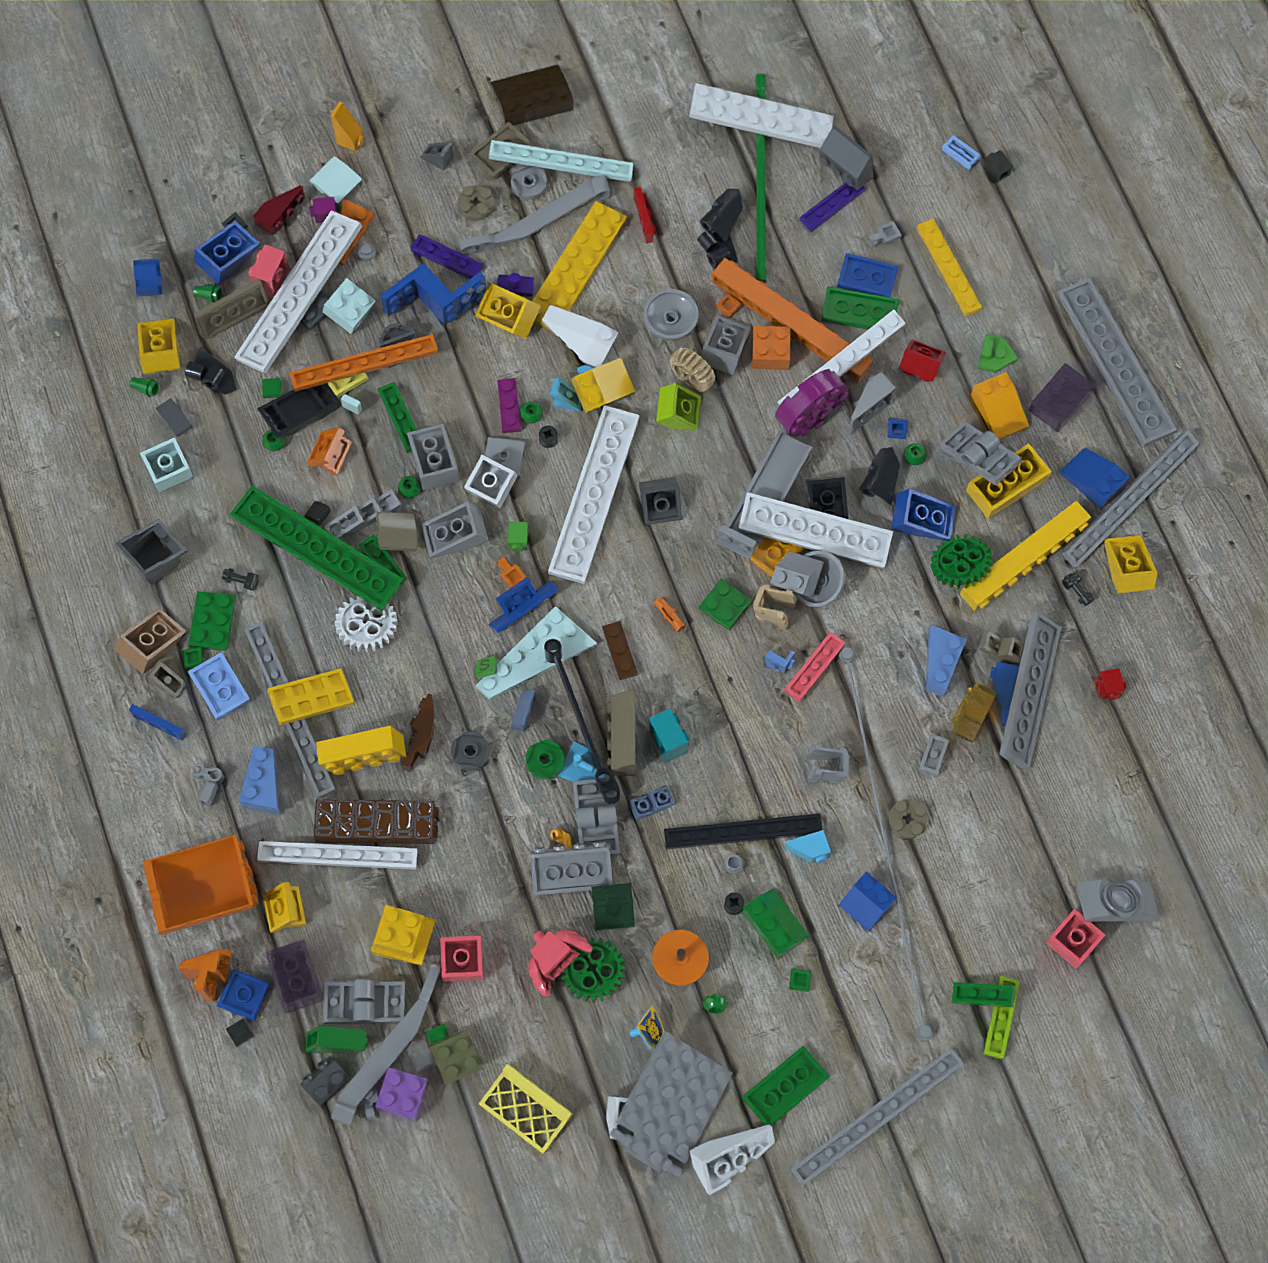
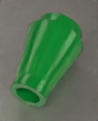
[193,285,222,303]
[130,377,159,397]

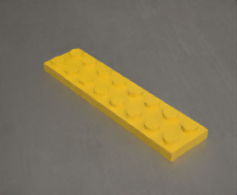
[532,201,627,330]

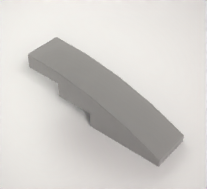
[324,489,403,539]

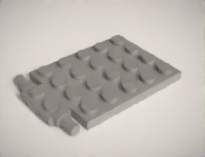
[610,1032,733,1176]

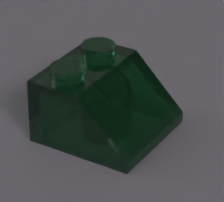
[591,883,635,931]

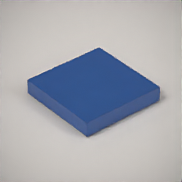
[217,969,271,1022]

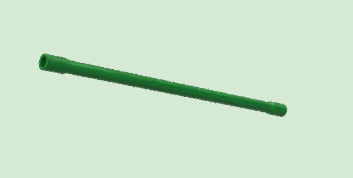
[755,73,766,283]

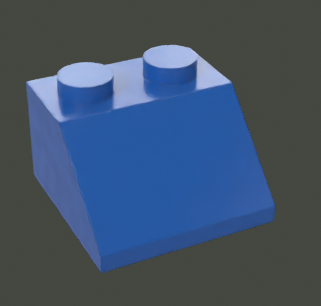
[838,871,897,932]

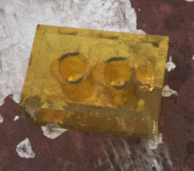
[951,682,997,743]

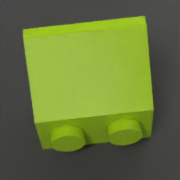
[656,383,701,431]

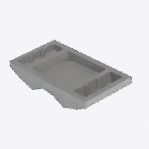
[1076,879,1160,922]

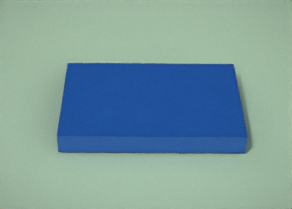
[837,253,899,297]

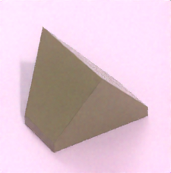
[147,654,187,699]

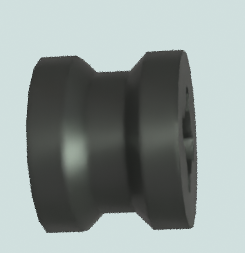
[539,425,558,448]
[724,892,744,915]

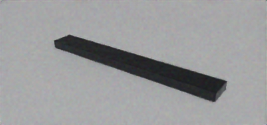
[664,813,822,850]

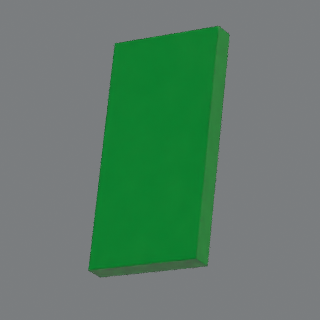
[821,286,899,330]
[741,1045,830,1126]

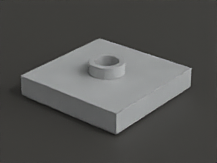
[485,437,525,478]

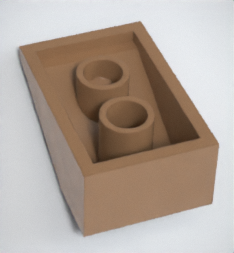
[115,608,187,674]

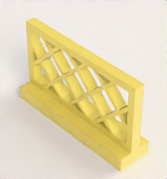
[479,1064,574,1154]

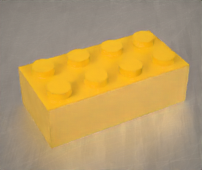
[966,443,1052,520]
[316,725,406,775]

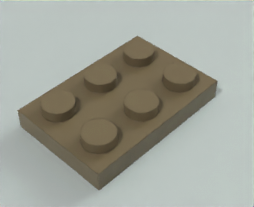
[469,122,533,180]

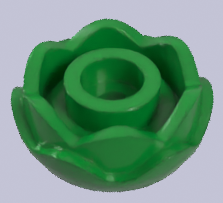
[520,401,543,423]
[262,430,285,452]
[904,443,927,465]
[398,476,421,498]
[703,994,728,1014]

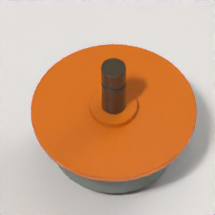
[652,930,709,986]

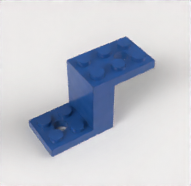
[381,263,486,325]

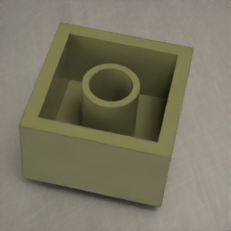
[428,1028,483,1085]

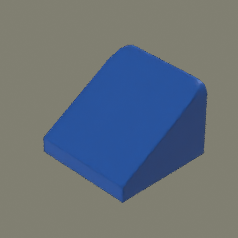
[887,418,908,439]

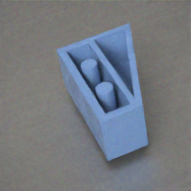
[925,625,967,697]
[239,745,280,815]

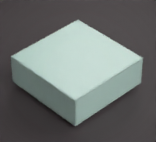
[341,394,362,415]

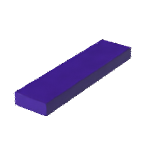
[800,182,865,232]
[411,234,483,279]

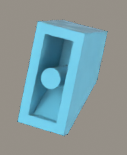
[785,830,831,863]

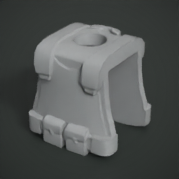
[807,744,849,784]

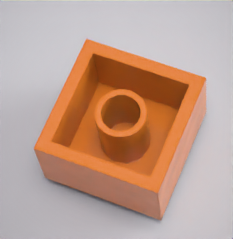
[752,326,790,370]

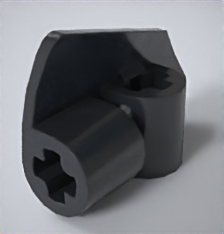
[700,188,743,242]
[697,230,738,270]
[185,347,236,395]
[859,447,900,505]

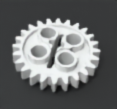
[335,596,398,652]

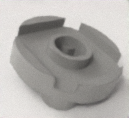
[511,165,547,201]

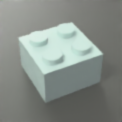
[322,278,376,335]
[140,437,193,493]

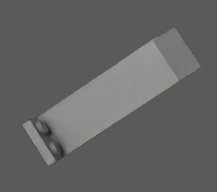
[716,430,812,559]

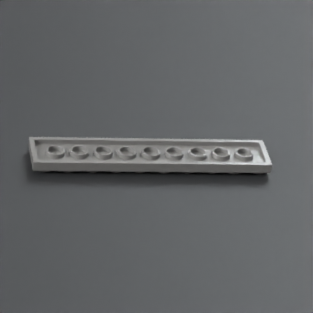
[1057,278,1177,447]

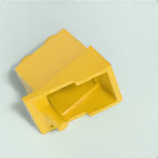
[371,905,436,966]

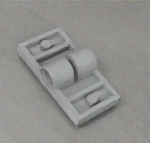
[940,421,1022,485]
[572,777,620,856]
[323,979,406,1024]

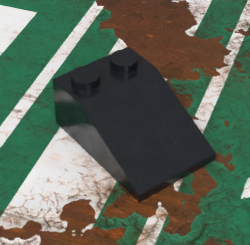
[805,476,849,519]

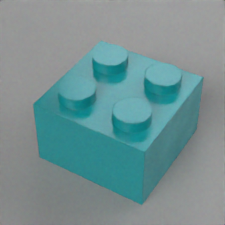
[648,708,689,763]

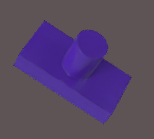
[497,273,535,297]

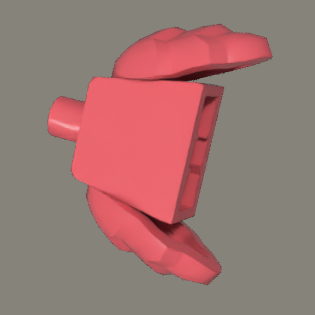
[529,929,593,997]

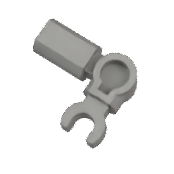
[192,763,225,806]

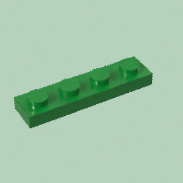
[377,382,417,453]

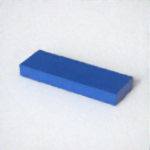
[129,704,186,740]

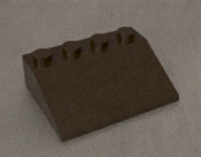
[491,64,573,126]

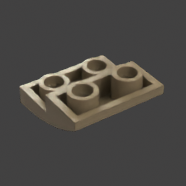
[376,512,417,551]

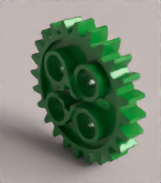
[931,535,993,589]
[561,937,626,1003]

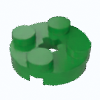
[525,740,565,780]

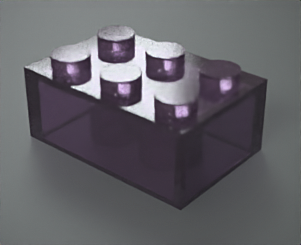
[1028,363,1095,432]
[265,939,324,1014]

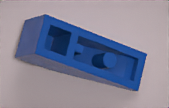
[989,662,1019,726]

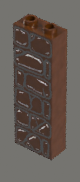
[314,799,439,844]

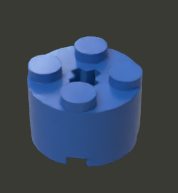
[133,259,163,297]

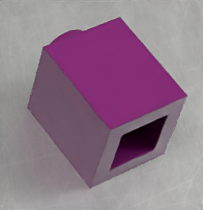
[310,197,337,223]

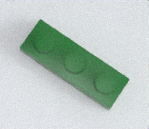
[359,535,407,581]
[952,982,1015,1008]

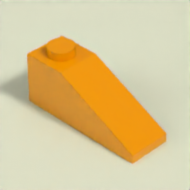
[331,101,364,152]

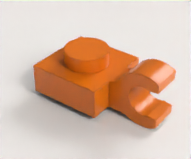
[497,557,527,588]

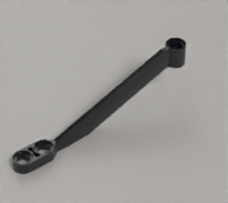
[544,639,620,804]

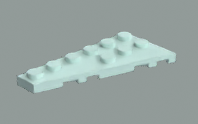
[475,606,597,700]

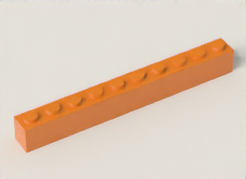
[711,258,873,383]

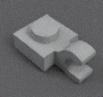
[867,221,902,248]
[358,1084,378,1120]

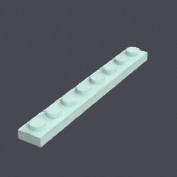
[489,140,633,182]

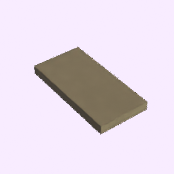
[194,279,269,340]

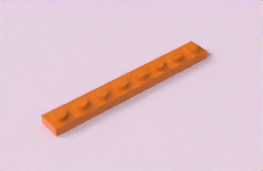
[289,334,438,391]

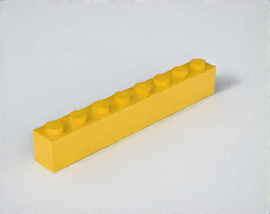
[960,501,1091,611]

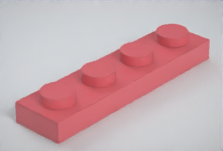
[784,632,845,703]

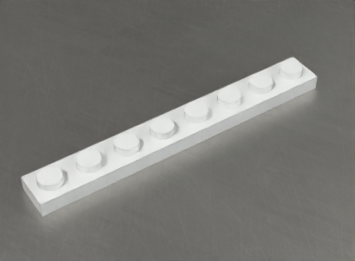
[777,310,906,406]
[257,841,418,870]

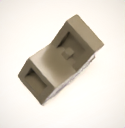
[979,631,1025,664]

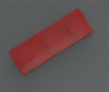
[634,187,656,244]

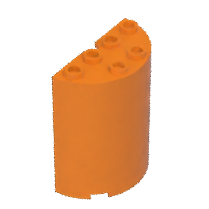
[143,835,258,935]

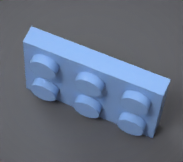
[188,652,251,721]

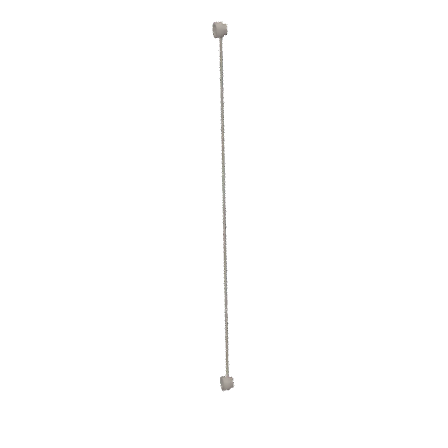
[839,647,933,1042]

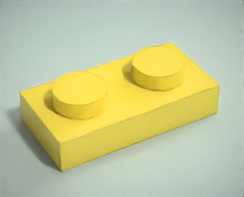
[327,373,368,398]

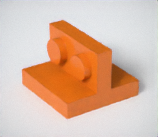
[306,427,352,475]

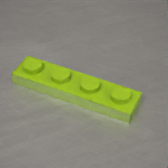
[983,976,1020,1060]

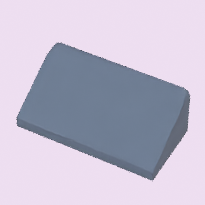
[511,690,536,732]

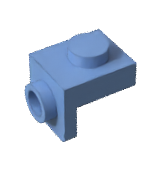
[764,650,796,673]

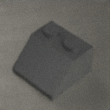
[639,477,683,525]

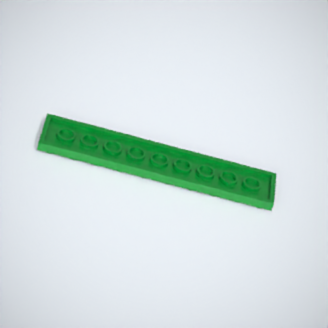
[230,486,405,612]

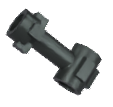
[222,568,259,591]
[1062,572,1094,606]

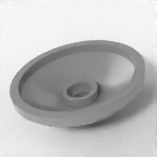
[643,289,699,340]
[796,551,845,608]

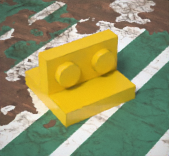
[263,882,306,933]

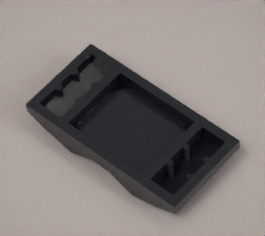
[257,383,341,439]

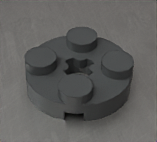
[451,732,490,771]

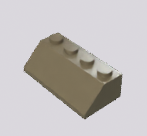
[607,689,635,776]

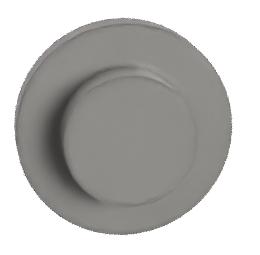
[357,243,376,261]
[724,854,744,874]

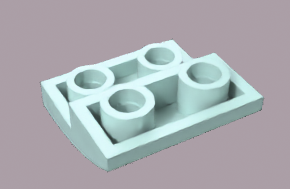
[310,156,362,205]

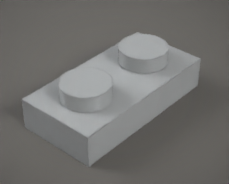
[918,734,949,777]

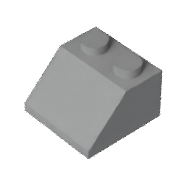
[770,551,824,598]

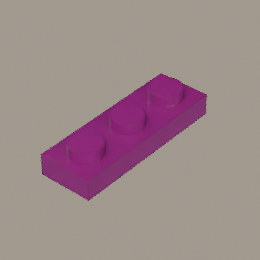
[497,378,521,433]

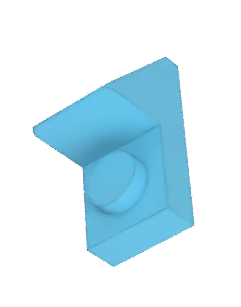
[550,378,582,411]

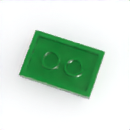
[188,591,236,651]

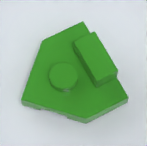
[978,334,1018,373]

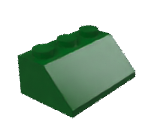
[742,889,810,960]

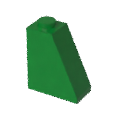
[305,1026,368,1054]

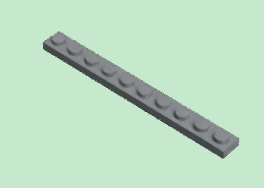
[1062,430,1199,568]
[244,621,336,799]
[790,1047,964,1187]

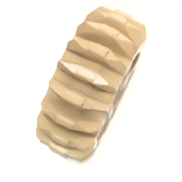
[669,347,715,392]

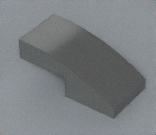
[156,398,193,437]

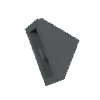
[421,142,453,171]

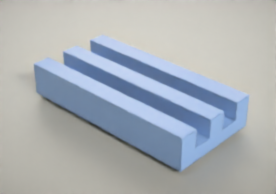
[942,135,981,170]

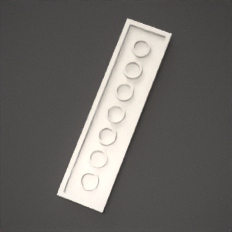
[689,83,834,148]
[737,492,893,569]

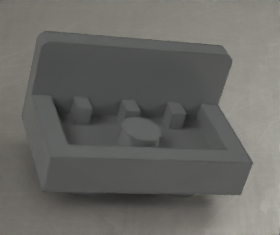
[300,1056,350,1106]

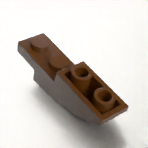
[400,693,435,773]

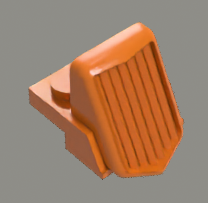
[178,949,232,1002]

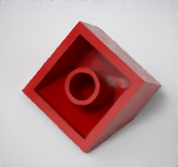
[898,339,946,382]

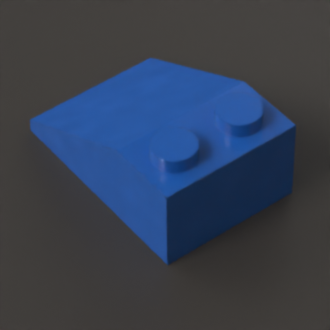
[194,221,260,285]
[1059,448,1130,510]
[891,489,956,542]

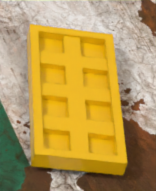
[267,668,354,726]

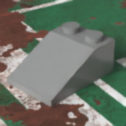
[701,315,751,375]
[848,372,896,435]
[407,424,459,490]
[421,501,488,558]

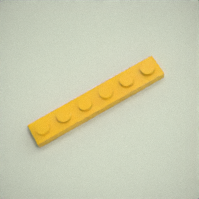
[917,218,982,317]

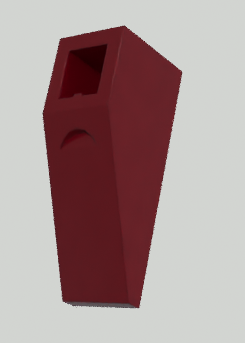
[253,185,305,235]

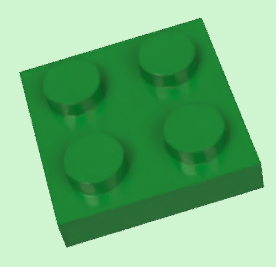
[698,578,752,631]

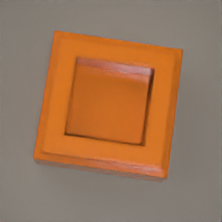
[716,293,742,318]

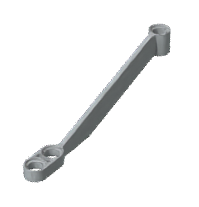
[459,176,611,255]
[331,961,442,1125]

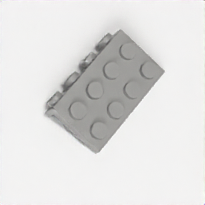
[530,841,613,895]

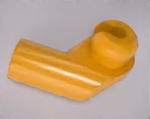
[550,829,572,848]

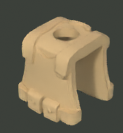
[753,585,797,630]

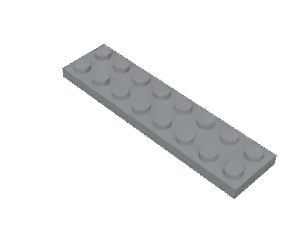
[999,612,1061,769]

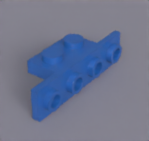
[488,578,558,633]

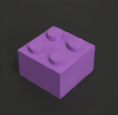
[375,1067,429,1122]

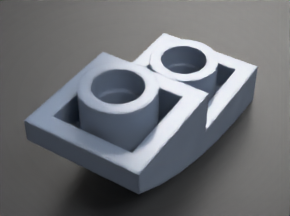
[629,787,675,820]

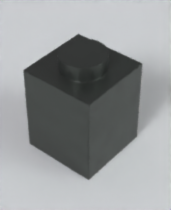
[983,150,1013,183]

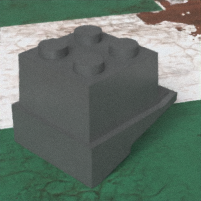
[116,519,188,585]

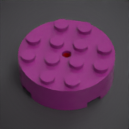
[775,369,849,437]

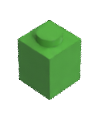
[508,521,528,552]

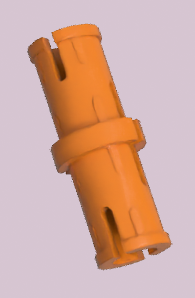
[653,596,686,632]

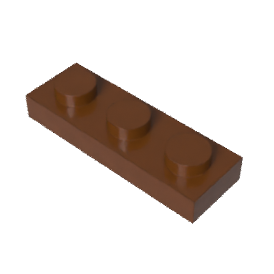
[602,621,638,681]

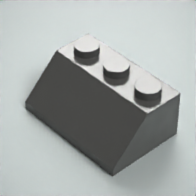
[820,126,873,190]

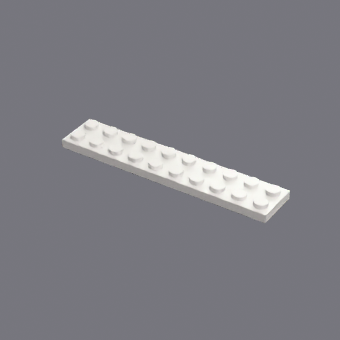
[234,211,362,374]
[548,405,640,584]

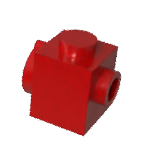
[1095,668,1126,700]

